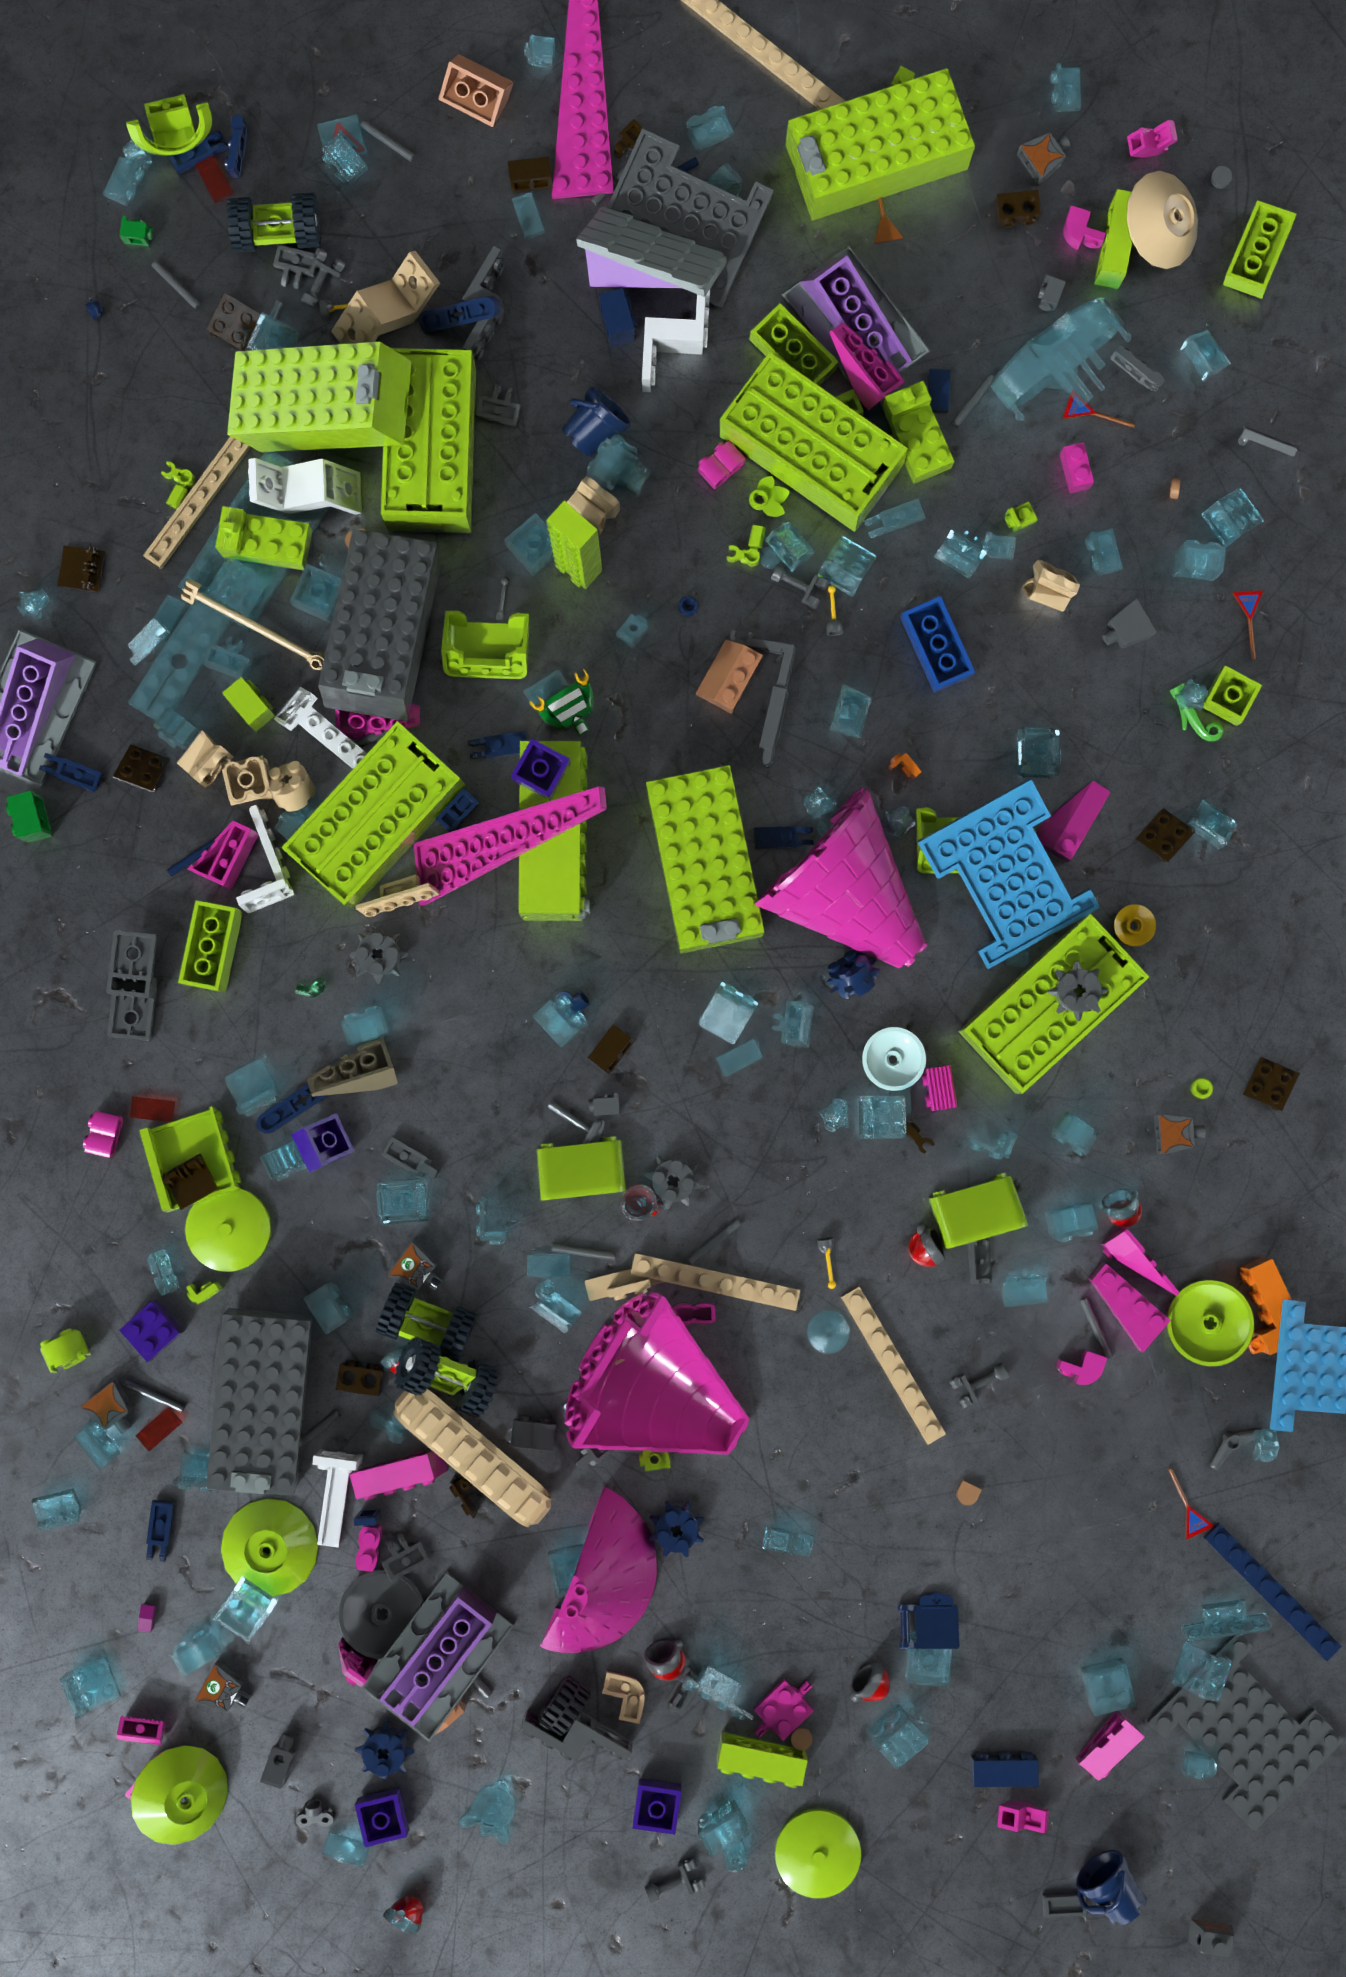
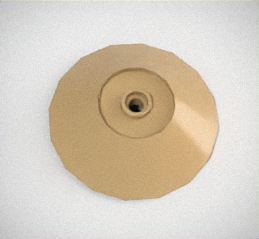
[1127,171,1198,269]

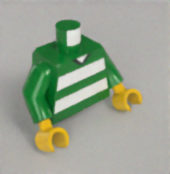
[529,669,594,736]

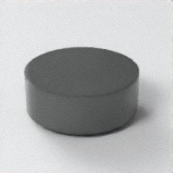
[1210,166,1233,189]

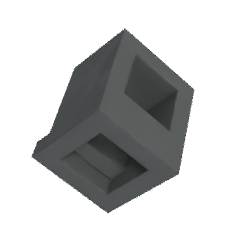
[1038,274,1066,311]
[589,1093,620,1116]

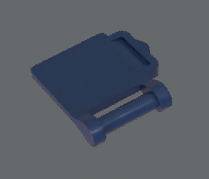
[898,1592,960,1650]

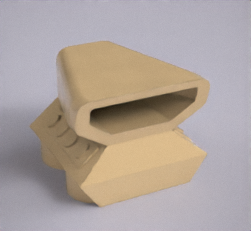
[567,476,620,536]
[1022,560,1080,612]
[177,730,234,788]
[222,755,273,806]

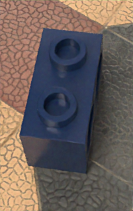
[435,788,479,832]

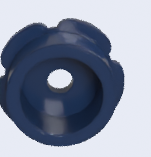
[85,299,103,320]
[678,596,699,617]

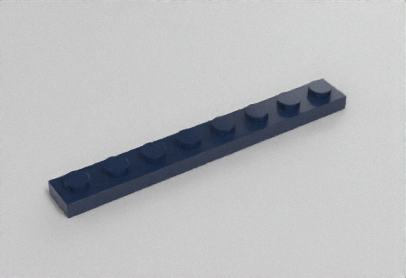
[1203,1523,1342,1661]

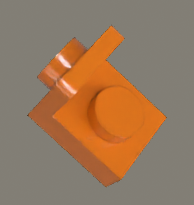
[889,753,922,780]

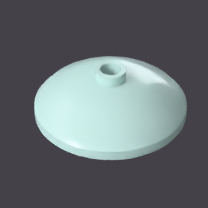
[862,1027,926,1091]

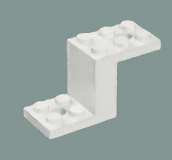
[642,290,710,392]
[248,458,362,515]

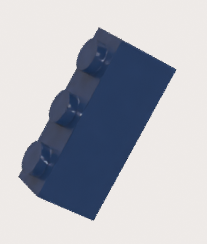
[971,1751,1039,1787]

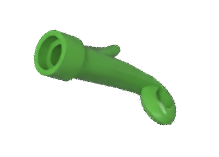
[1169,683,1223,741]

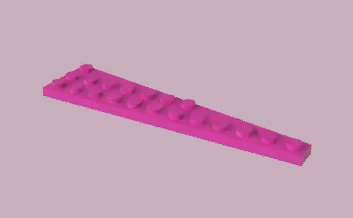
[552,0,614,199]
[414,786,607,906]

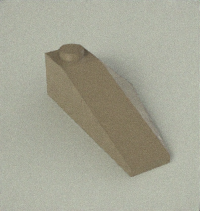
[307,1038,398,1097]

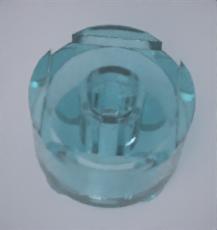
[1051,1109,1101,1156]

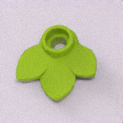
[749,476,790,517]

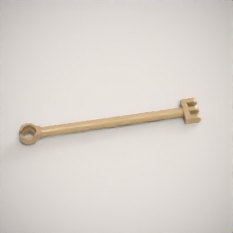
[181,579,325,670]

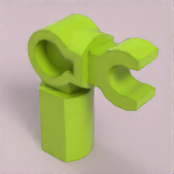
[161,461,196,509]
[727,525,766,567]

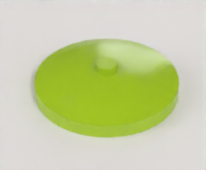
[185,1188,271,1272]
[1167,1280,1255,1366]
[775,1808,861,1898]

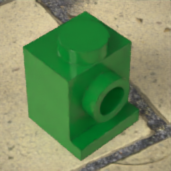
[120,216,154,247]

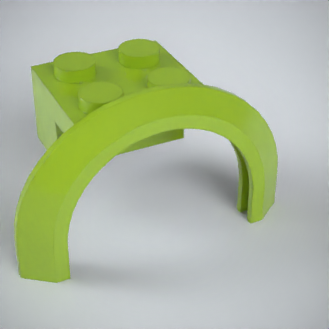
[126,94,212,155]

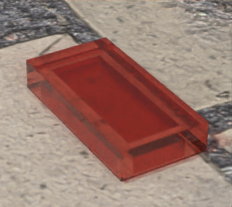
[195,156,233,203]
[129,1097,175,1122]
[135,1407,183,1452]

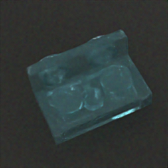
[1050,63,1081,112]
[686,105,734,153]
[103,156,144,206]
[1085,529,1123,576]
[128,618,170,666]
[1001,1273,1048,1307]

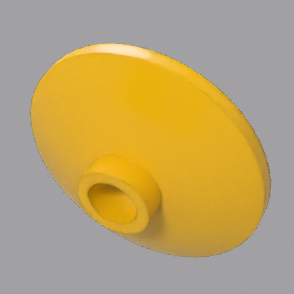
[1114,904,1156,946]

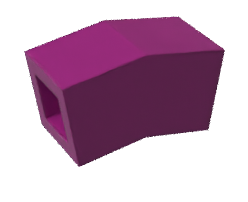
[137,1604,157,1633]

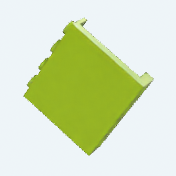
[139,1106,241,1213]

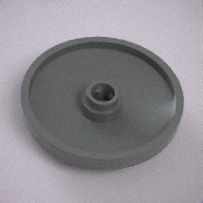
[338,1570,424,1659]

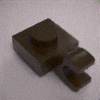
[614,119,644,158]
[900,1121,935,1154]

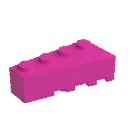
[1088,1262,1171,1352]
[349,1450,448,1501]

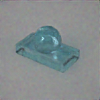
[322,1831,370,1868]

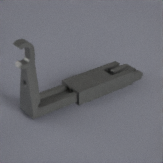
[730,629,796,768]

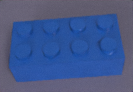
[900,596,975,693]

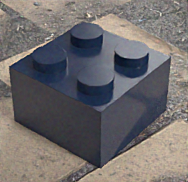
[599,288,637,348]

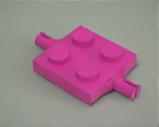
[753,1678,814,1741]

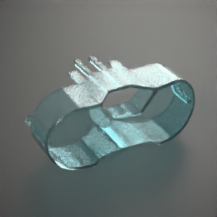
[990,297,1131,421]

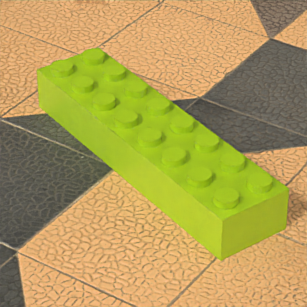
[546,500,602,589]

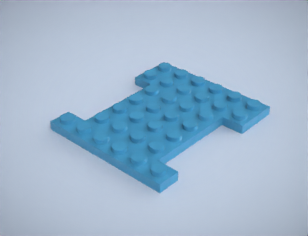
[917,778,1100,969]
[1270,1299,1346,1432]

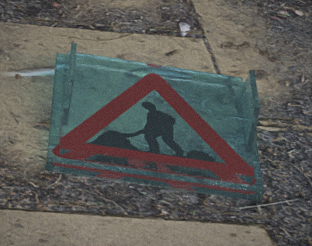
[317,114,367,164]

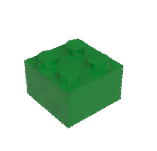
[5,791,52,843]

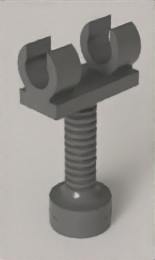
[301,248,345,309]
[771,564,829,609]
[949,1363,1009,1408]
[645,1857,705,1903]

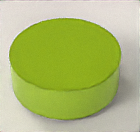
[1190,1078,1213,1099]

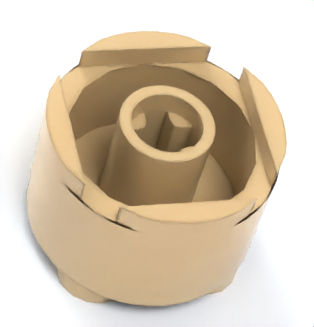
[268,761,316,812]

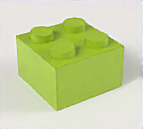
[1200,665,1262,726]
[222,677,275,732]

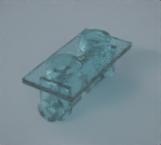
[147,1249,180,1296]

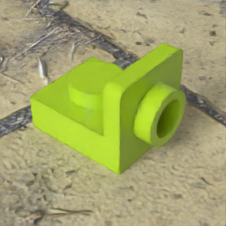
[1005,501,1038,532]
[186,1281,223,1304]

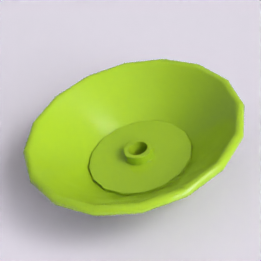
[221,1498,318,1597]
[130,1745,228,1845]

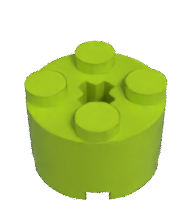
[40,1328,91,1373]

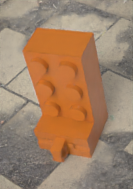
[1239,1256,1292,1355]

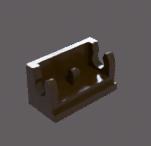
[508,156,553,193]
[587,1024,635,1074]

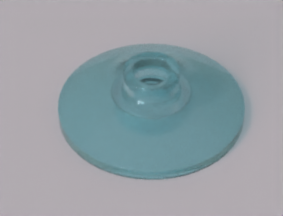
[807,1311,850,1354]

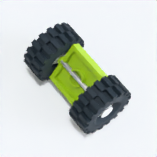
[227,192,321,253]
[376,1282,477,1363]
[394,1337,498,1418]

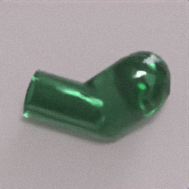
[295,978,326,998]

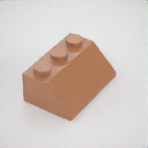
[438,54,514,127]
[696,640,763,714]

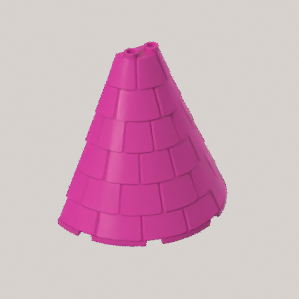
[755,788,928,968]
[565,1292,750,1455]
[540,1486,657,1653]

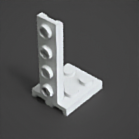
[274,687,367,769]
[236,805,295,914]
[312,1449,363,1548]

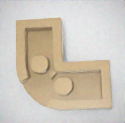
[602,1671,645,1724]

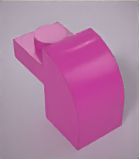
[1127,120,1178,158]
[1063,205,1106,250]
[1056,1349,1107,1385]
[997,1801,1049,1833]

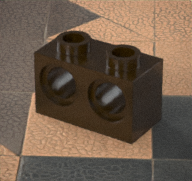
[994,190,1041,227]
[336,1360,384,1397]

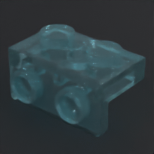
[31,1488,82,1531]

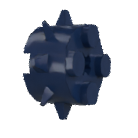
[827,950,880,999]
[649,1500,705,1557]
[355,1720,414,1781]

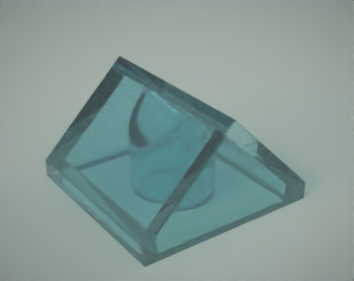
[247,312,301,350]
[1181,330,1231,382]
[829,684,872,738]
[1185,799,1237,849]

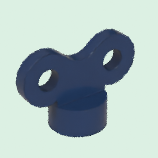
[557,991,590,1024]

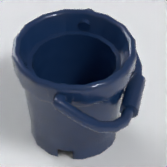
[562,387,631,457]
[1076,1850,1147,1926]

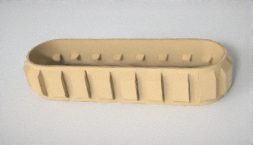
[393,1388,553,1527]

